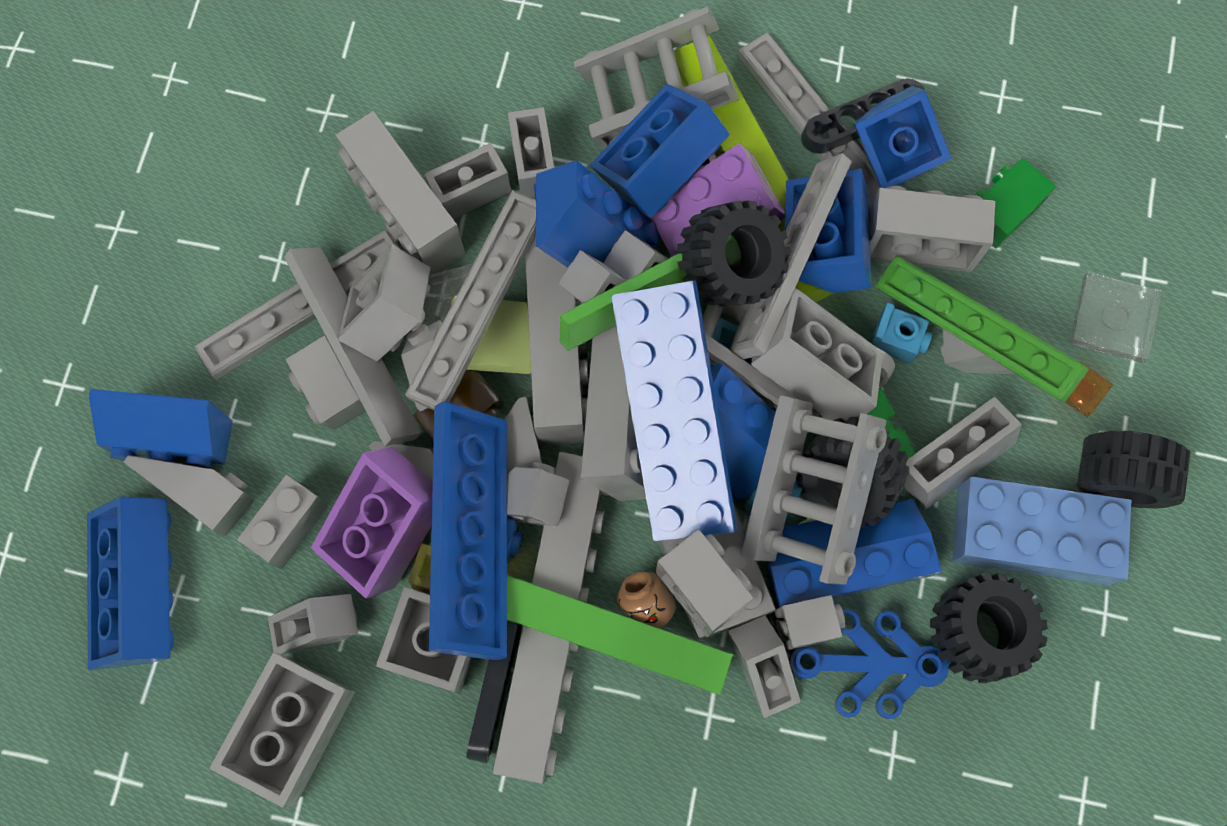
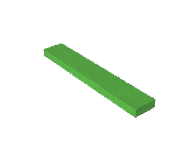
[559,235,741,351]
[875,255,1089,403]
[507,575,733,695]

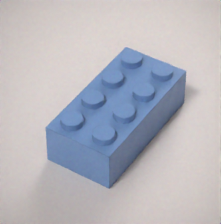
[952,477,1131,585]

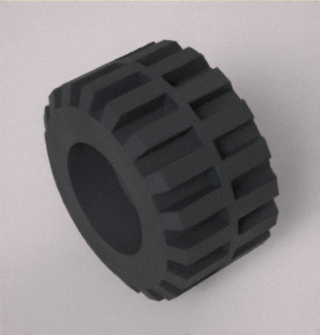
[677,200,790,306]
[796,417,909,528]
[1077,431,1191,509]
[930,573,1048,683]

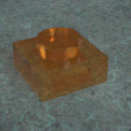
[1066,362,1113,418]

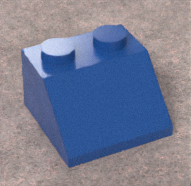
[854,86,952,188]

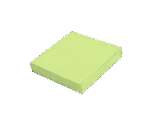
[451,295,531,374]

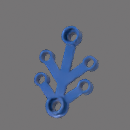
[789,610,949,719]

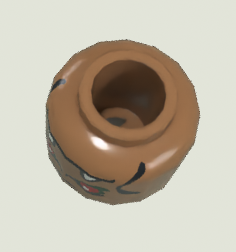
[617,572,676,629]

